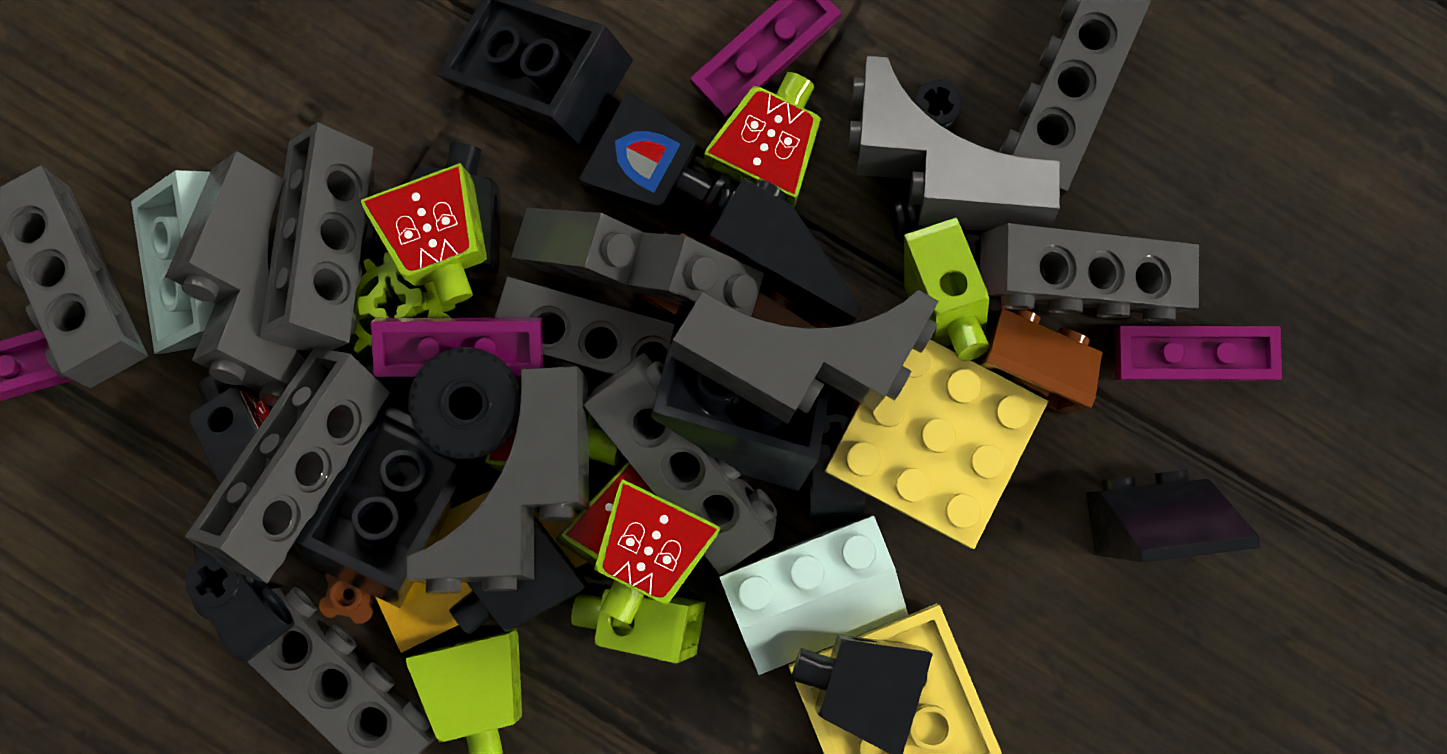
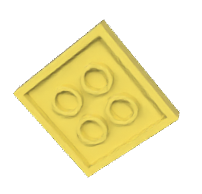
[824,340,1049,549]
[788,603,1002,754]

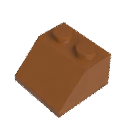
[972,308,1102,415]

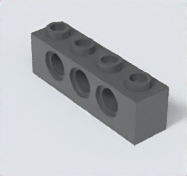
[999,0,1151,198]
[260,122,374,354]
[0,165,148,388]
[980,223,1199,322]
[495,276,674,382]
[185,347,390,583]
[583,352,777,575]
[248,586,436,754]

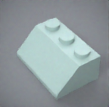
[131,170,215,354]
[719,515,908,675]

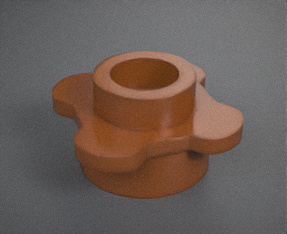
[319,573,375,624]

